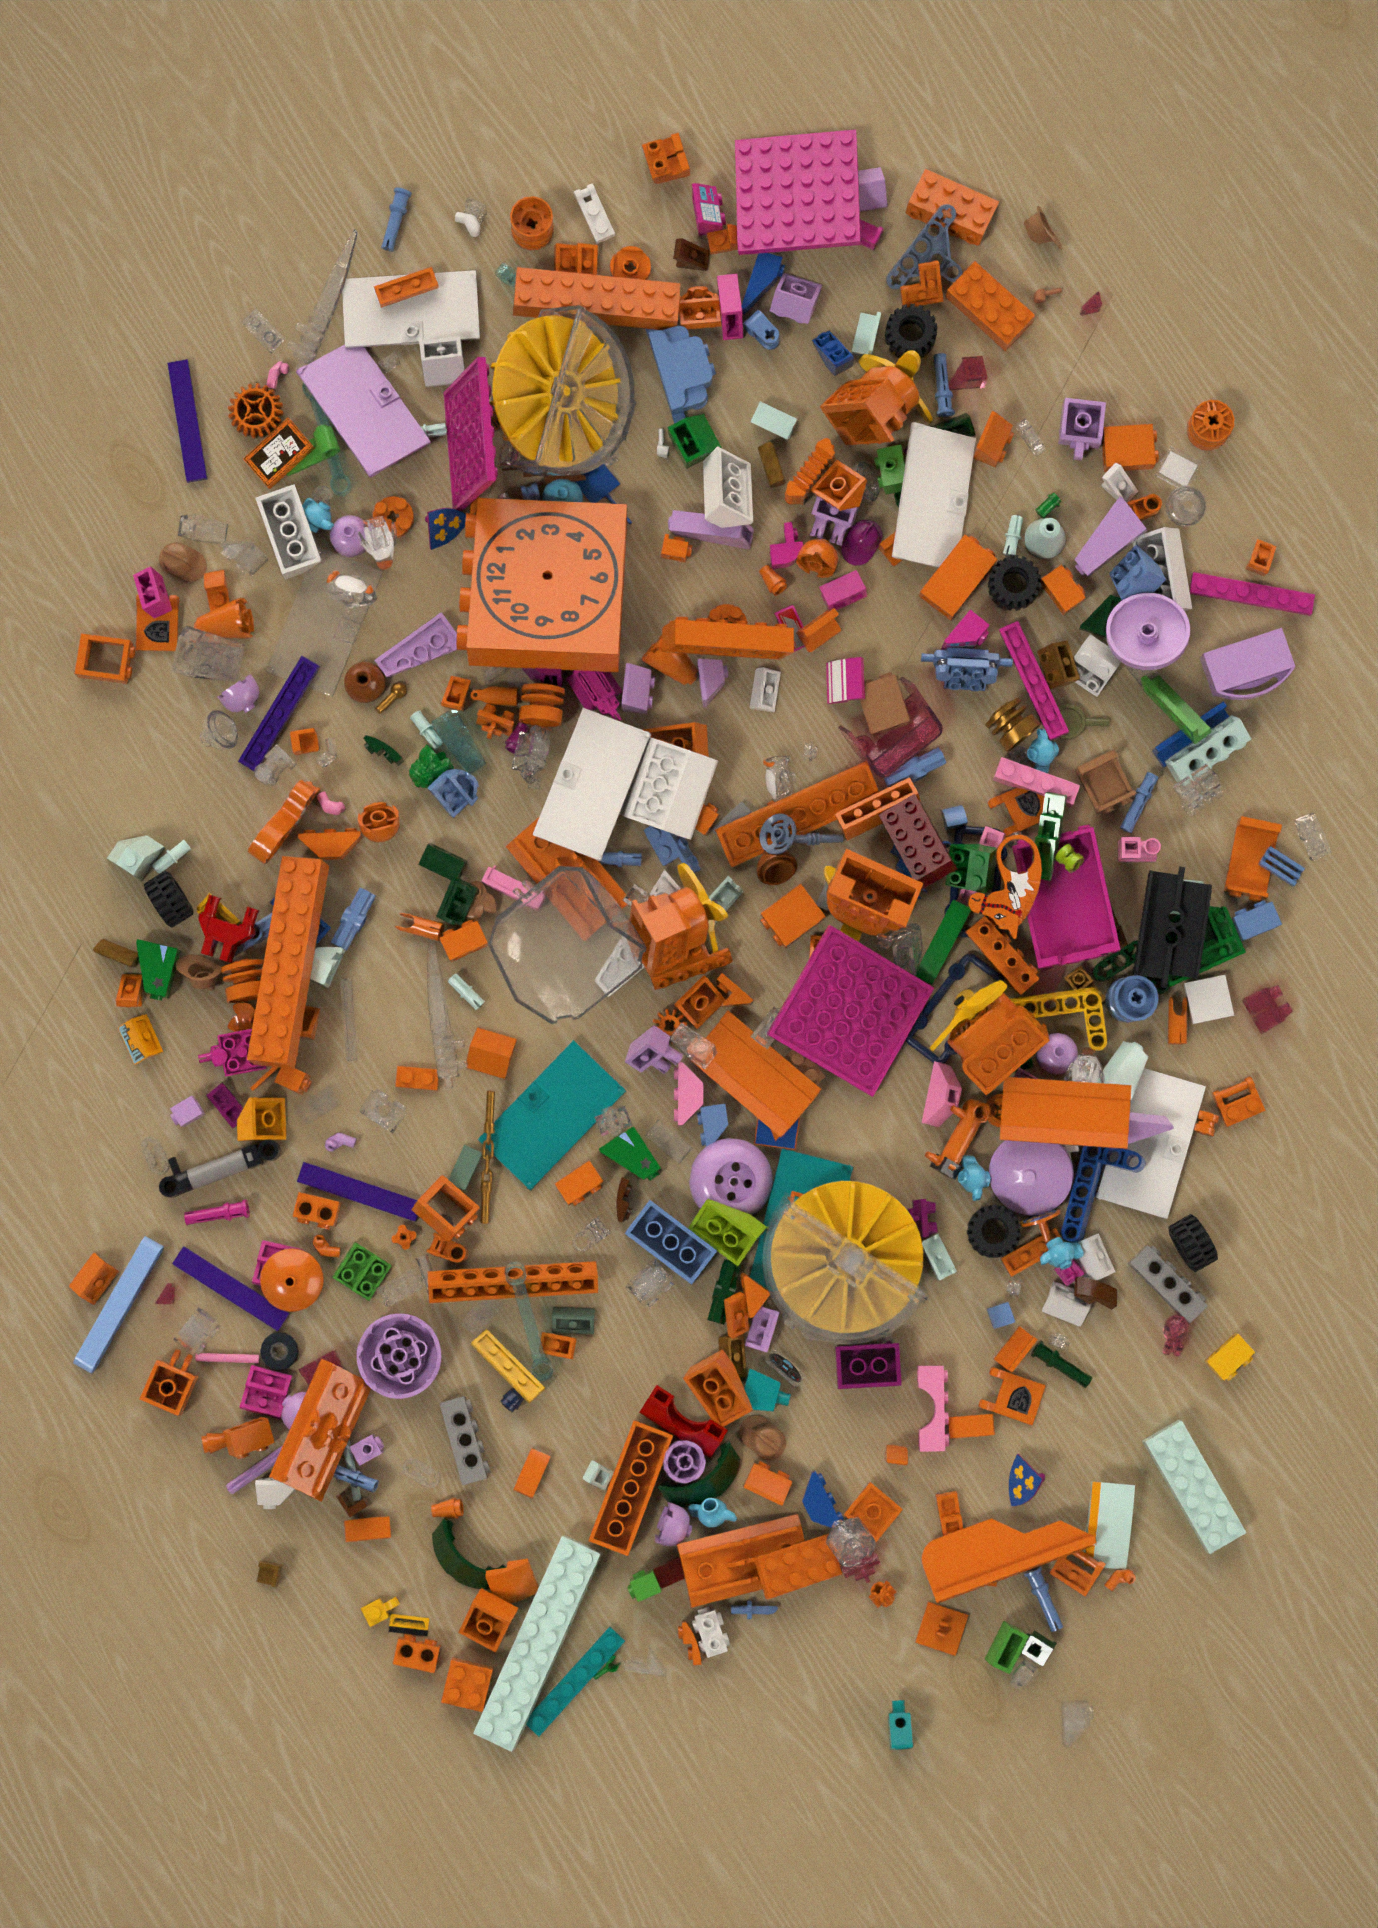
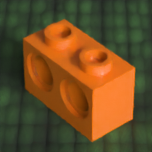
[274,1068,312,1095]
[292,1192,342,1230]
[393,1634,441,1673]

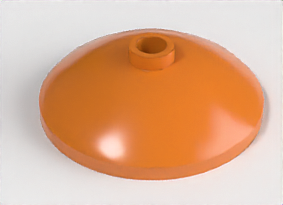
[260,1248,324,1312]

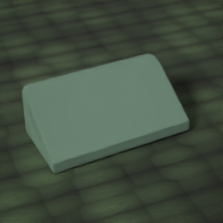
[448,1145,482,1191]
[552,1307,595,1334]

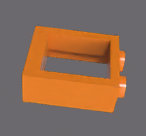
[74,633,136,684]
[411,1175,480,1243]

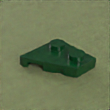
[1079,595,1122,638]

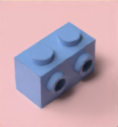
[1232,900,1282,942]

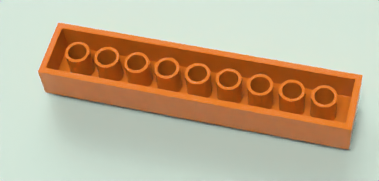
[247,856,329,1069]

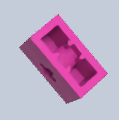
[133,566,172,619]

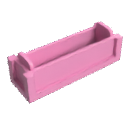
[481,865,546,910]

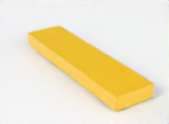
[471,1329,545,1404]

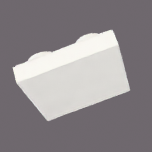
[1183,975,1234,1024]

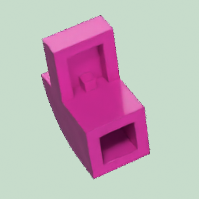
[769,522,803,569]

